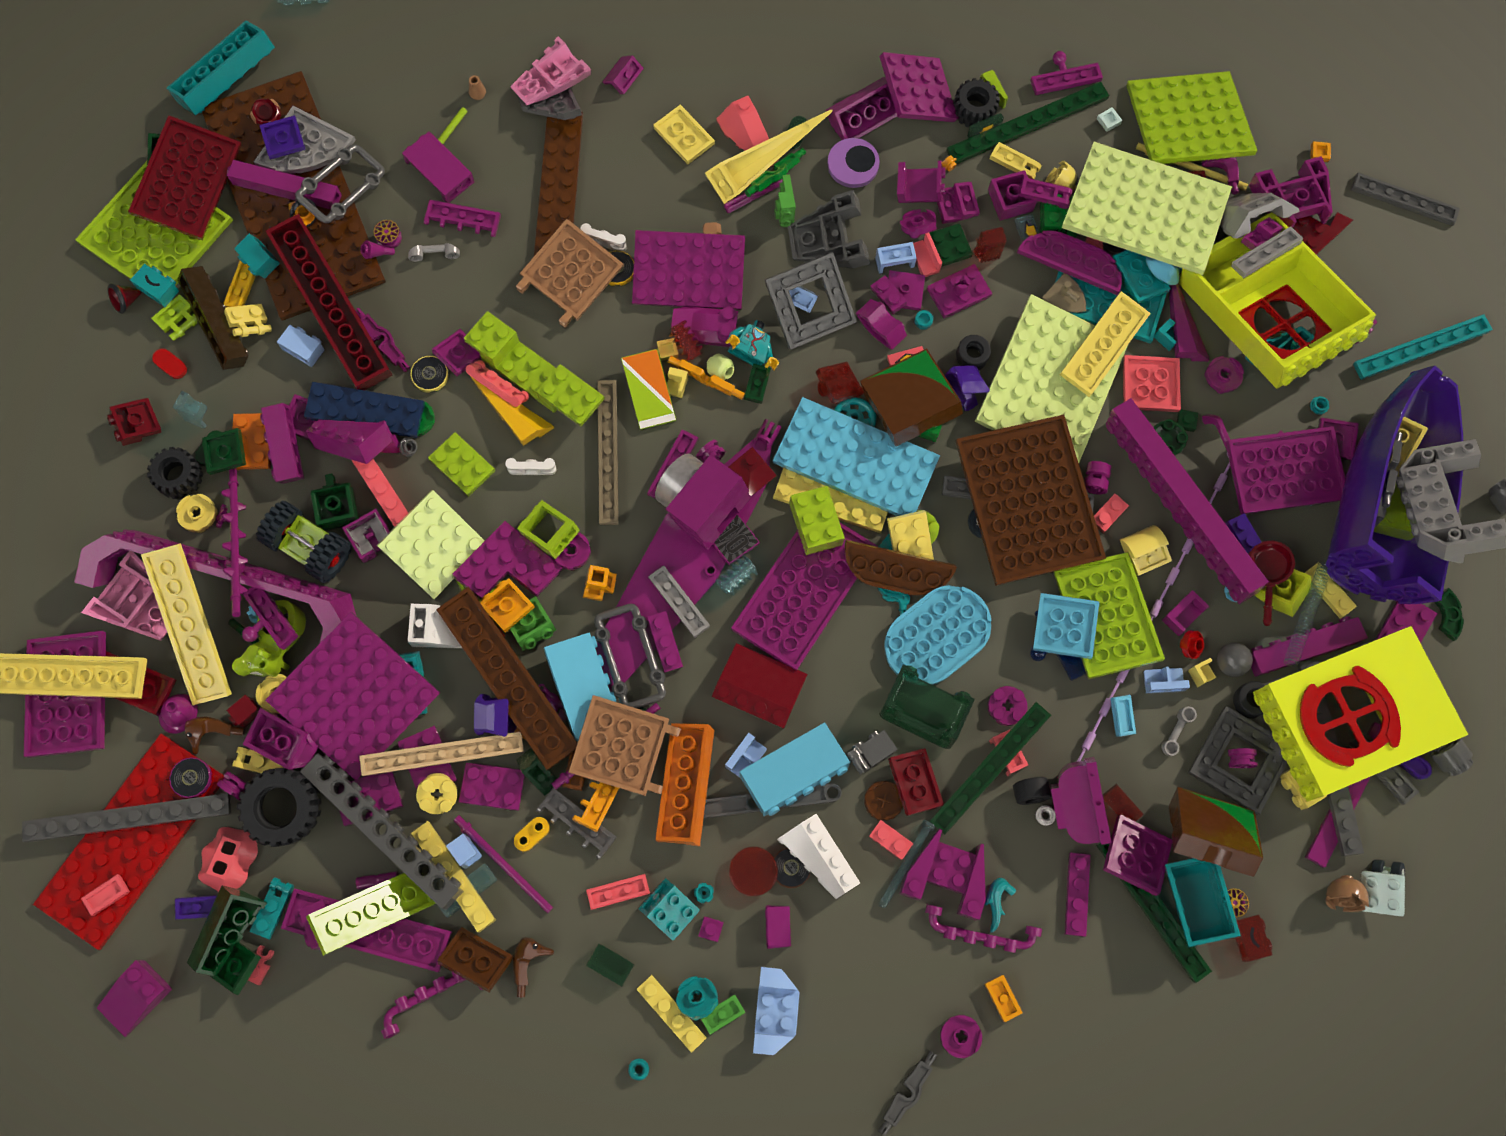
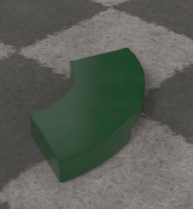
[1434,588,1464,641]

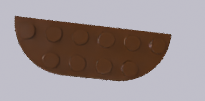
[844,540,957,595]

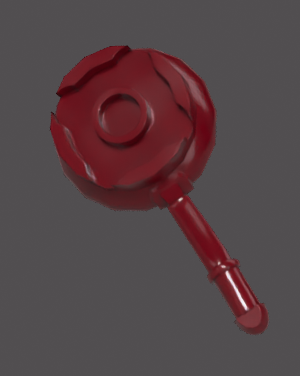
[1248,541,1295,626]

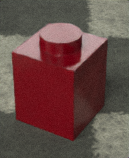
[226,694,260,728]

